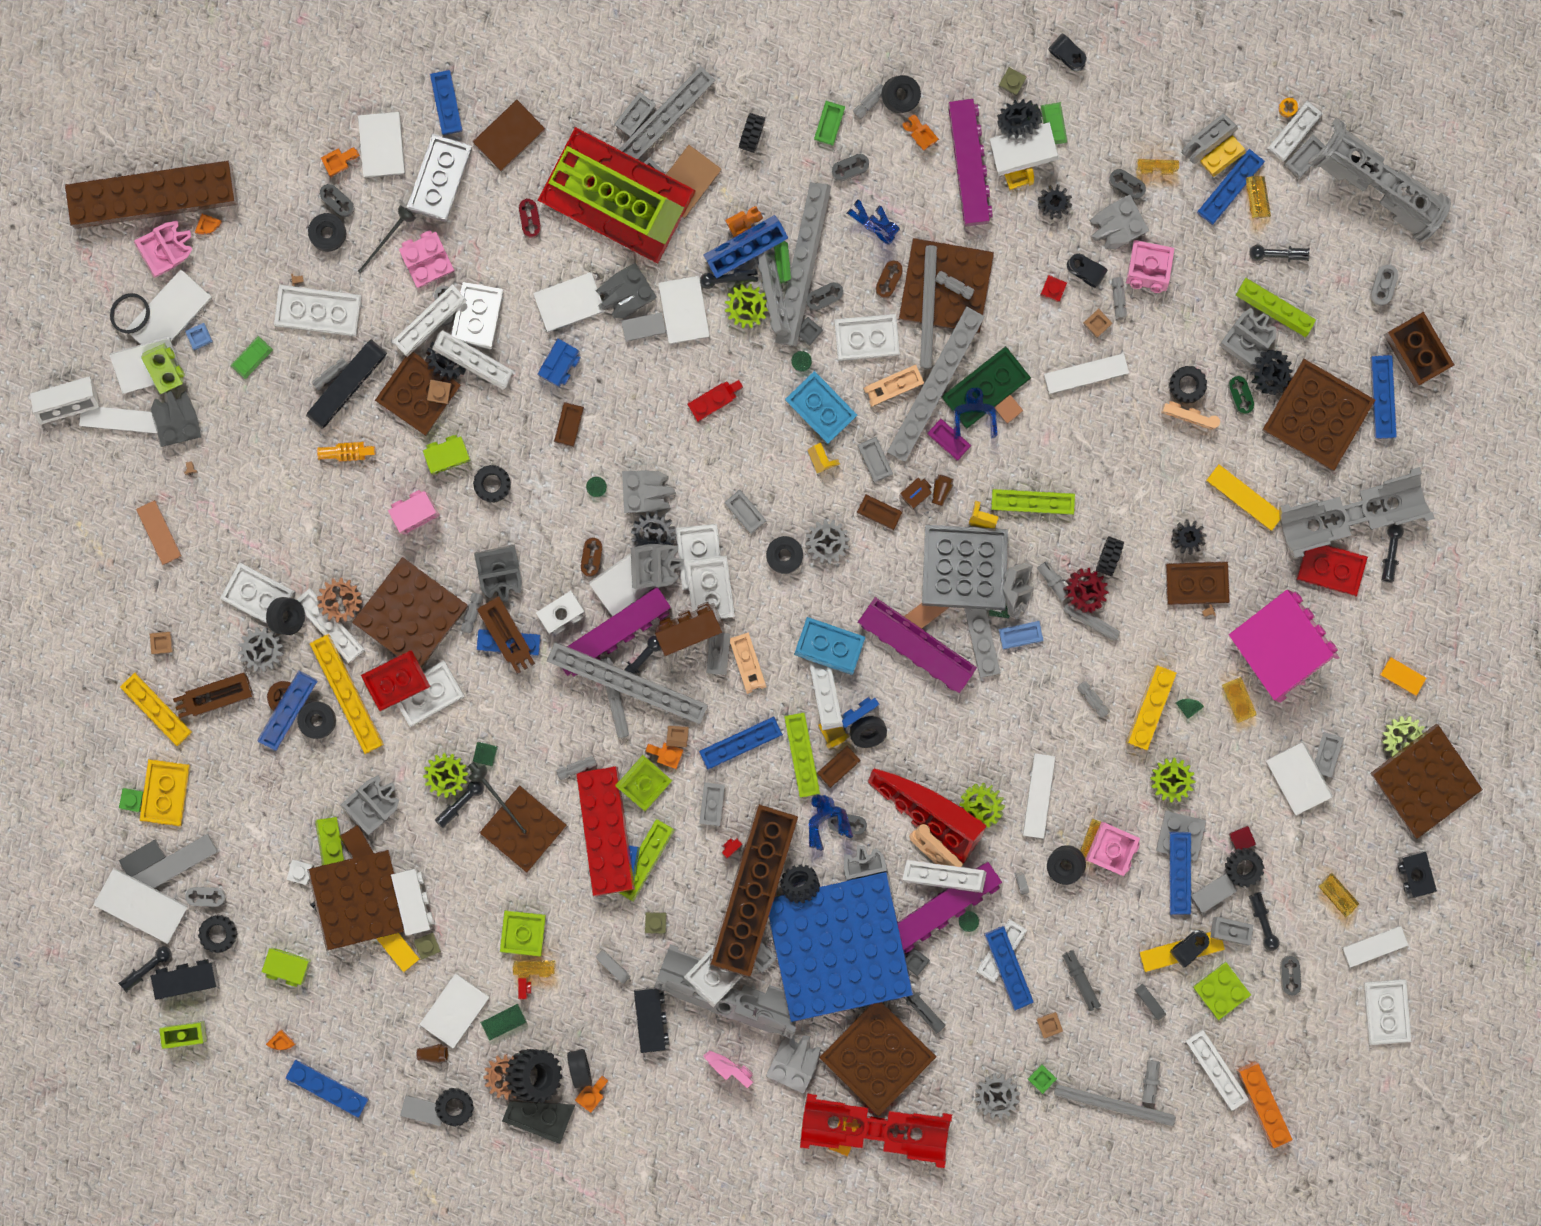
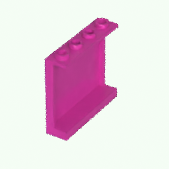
[1229,589,1340,703]

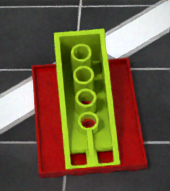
[537,127,696,264]

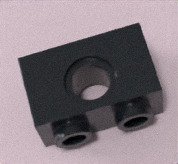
[1397,851,1437,898]

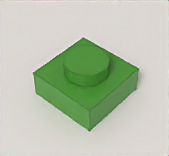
[119,788,143,812]
[1027,1064,1057,1094]

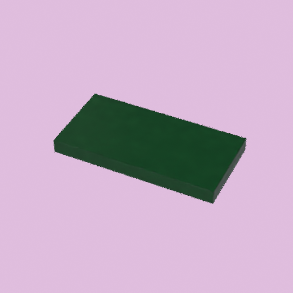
[941,346,1031,430]

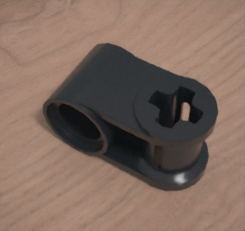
[1048,33,1087,72]
[1066,253,1108,288]
[1170,930,1210,968]

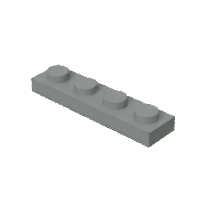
[758,253,791,336]
[964,608,1000,678]

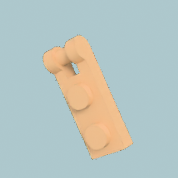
[863,365,924,407]
[1161,401,1220,430]
[730,632,767,694]
[909,824,963,867]

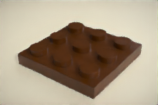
[375,352,462,436]
[480,785,567,873]

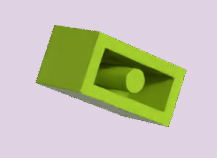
[422,434,471,475]
[261,947,311,987]
[159,1021,207,1049]

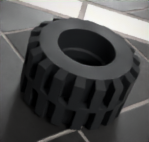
[505,1049,563,1103]

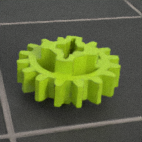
[724,284,768,328]
[423,753,469,798]
[1150,758,1196,803]
[959,783,1005,828]

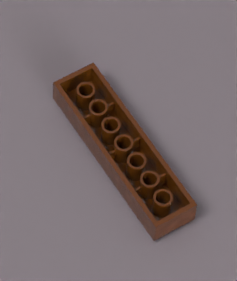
[65,160,238,229]
[708,804,798,978]

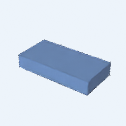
[998,621,1044,649]

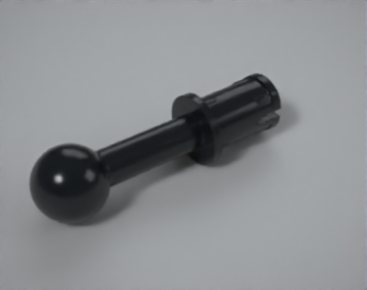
[1249,244,1310,262]
[699,268,758,289]
[1381,524,1404,583]
[624,635,661,675]
[435,781,484,828]
[1249,892,1280,951]
[118,946,172,993]

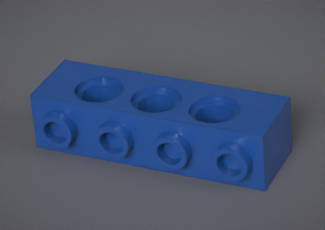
[703,215,788,278]

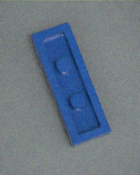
[430,70,463,135]
[477,629,541,656]

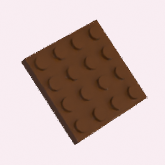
[898,238,994,334]
[1262,359,1375,471]
[352,557,469,668]
[1370,724,1483,839]
[307,850,405,951]
[819,1002,937,1116]

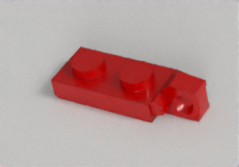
[687,380,743,422]

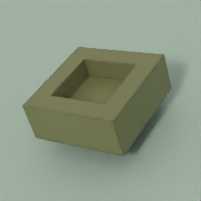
[999,67,1027,96]
[645,912,666,934]
[413,932,441,960]

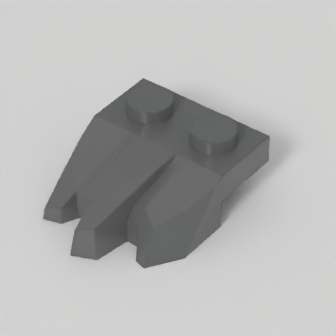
[596,263,657,318]
[151,390,201,447]
[474,544,522,602]

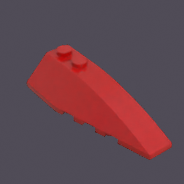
[868,768,987,864]

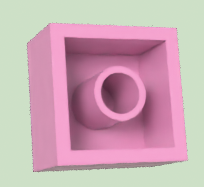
[388,490,440,535]

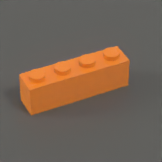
[1236,1061,1293,1148]

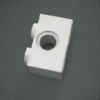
[536,591,585,635]

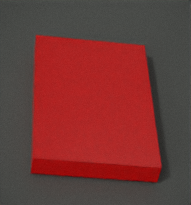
[1296,545,1368,597]
[361,650,431,712]

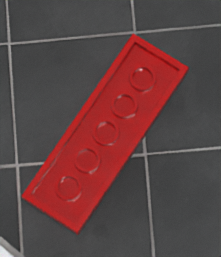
[576,766,635,897]

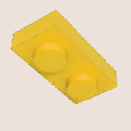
[1200,135,1246,177]

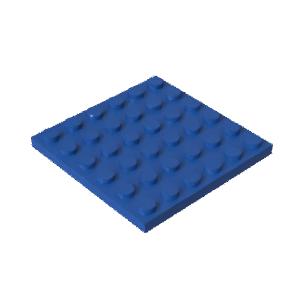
[769,872,913,1022]

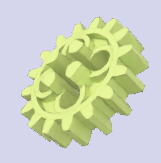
[1382,716,1425,757]

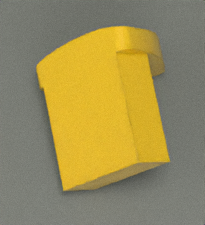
[1004,167,1034,191]
[807,443,840,473]
[969,500,998,529]
[818,724,850,748]

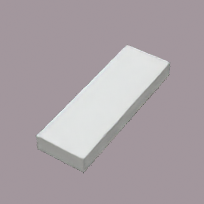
[1268,101,1323,162]
[976,919,1027,982]
[1342,926,1409,968]

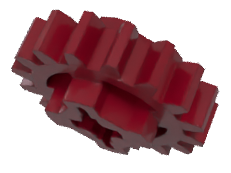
[1063,568,1109,613]

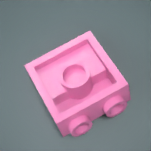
[399,230,455,288]
[1126,240,1174,293]
[1085,822,1140,876]

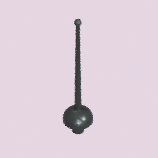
[358,205,416,273]
[468,762,527,833]

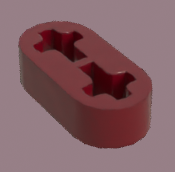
[519,198,541,238]

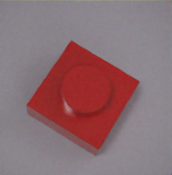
[1040,275,1068,302]
[722,838,742,858]
[518,977,532,999]

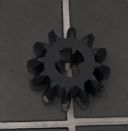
[1037,184,1072,220]
[1171,520,1207,555]

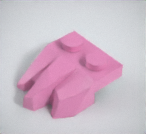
[134,221,192,278]
[703,1051,753,1088]

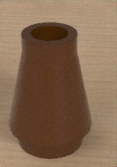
[931,474,954,506]
[416,1044,448,1064]

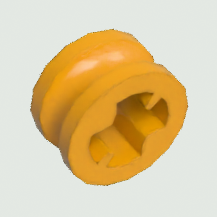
[1278,98,1298,118]

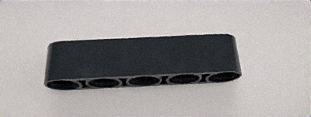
[306,339,387,429]

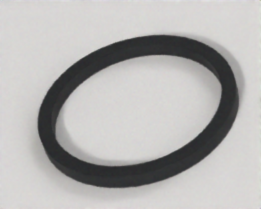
[110,293,150,334]

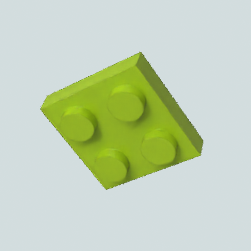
[615,755,672,811]
[500,910,546,956]
[1192,962,1251,1020]

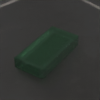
[480,1003,527,1041]

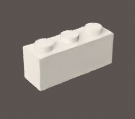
[30,377,99,425]
[391,868,434,936]

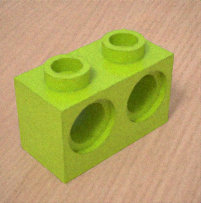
[141,343,185,394]

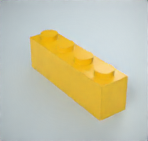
[1126,665,1177,750]

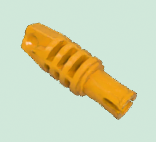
[317,442,376,462]

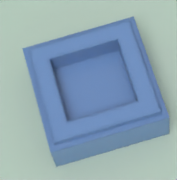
[185,323,213,351]

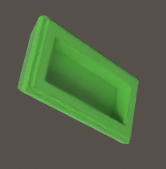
[814,101,845,146]
[1040,102,1068,145]
[774,241,791,284]
[230,336,273,380]

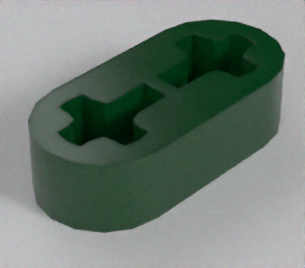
[1228,376,1255,415]

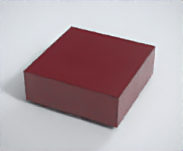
[1229,825,1257,850]

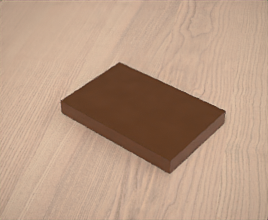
[472,100,546,172]
[1165,562,1230,605]

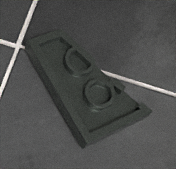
[502,1101,576,1144]

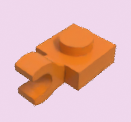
[902,115,939,151]
[321,147,360,177]
[725,206,763,238]
[645,743,683,769]
[575,1076,608,1113]

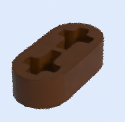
[875,260,903,299]
[581,538,603,577]

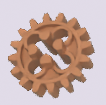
[317,577,362,623]
[483,1053,516,1100]

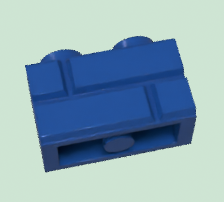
[537,339,581,388]

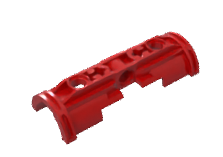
[800,1093,953,1168]

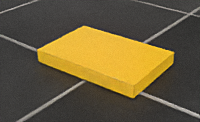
[139,759,190,826]

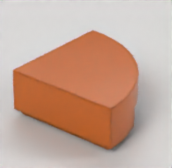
[195,213,222,235]
[266,1029,296,1050]

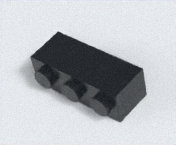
[150,959,220,1000]
[634,987,670,1053]

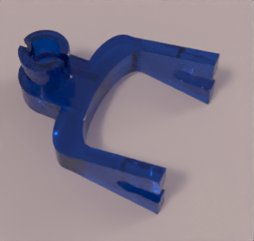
[846,199,900,245]
[953,388,998,439]
[809,794,853,851]

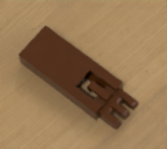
[477,596,535,674]
[173,672,254,718]

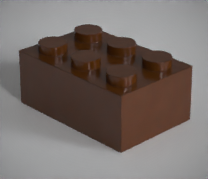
[1384,311,1455,388]
[655,602,724,656]

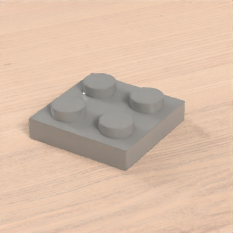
[1156,811,1206,861]

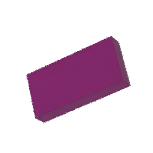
[927,418,972,461]

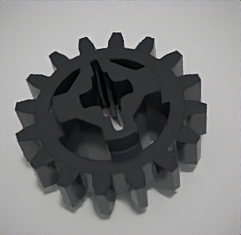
[997,99,1042,139]
[425,342,466,381]
[1250,350,1293,395]
[631,511,676,547]

